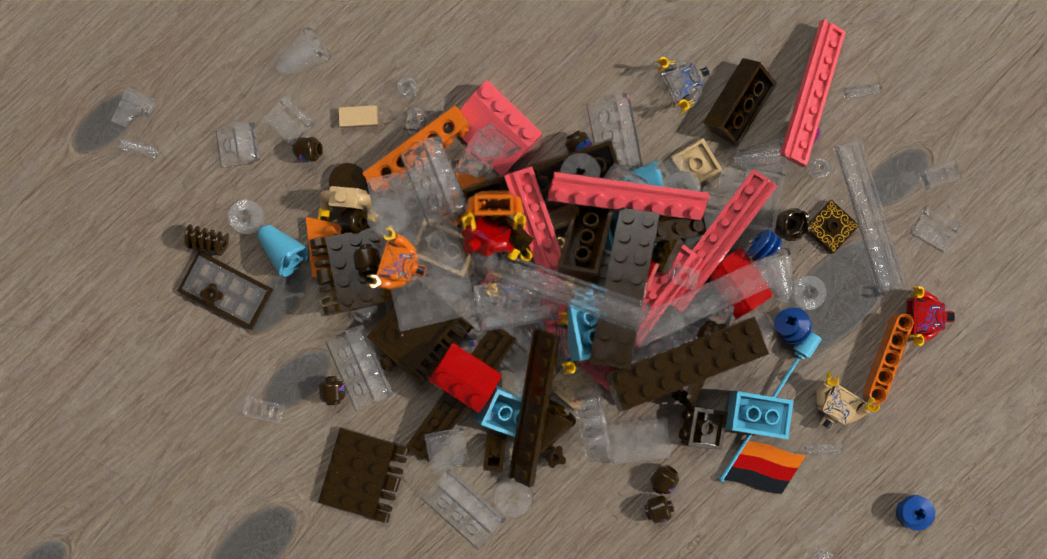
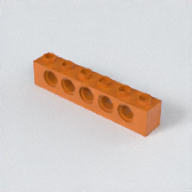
[362,105,472,193]

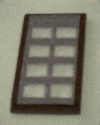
[177,250,274,330]

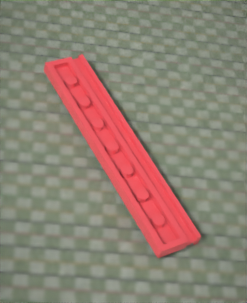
[780,19,846,167]
[504,166,578,322]
[670,169,778,312]
[548,172,710,220]
[586,244,703,383]

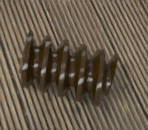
[184,224,229,256]

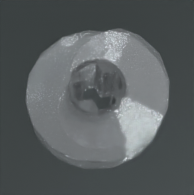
[665,171,701,192]
[227,199,265,235]
[791,275,827,310]

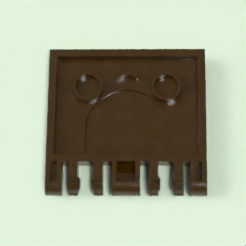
[310,226,398,316]
[367,279,474,385]
[318,427,409,523]

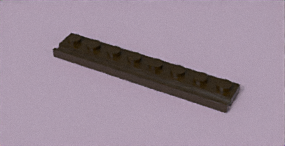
[406,322,517,462]
[508,329,560,487]

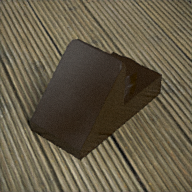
[483,434,506,472]

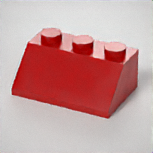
[709,247,773,319]
[429,343,502,413]

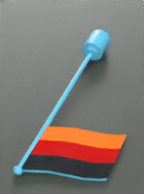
[718,332,822,494]

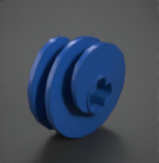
[746,229,782,262]
[774,308,812,344]
[896,495,935,531]

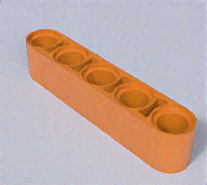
[863,314,914,404]

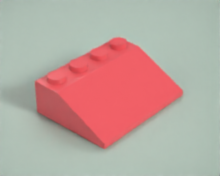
[448,80,542,175]

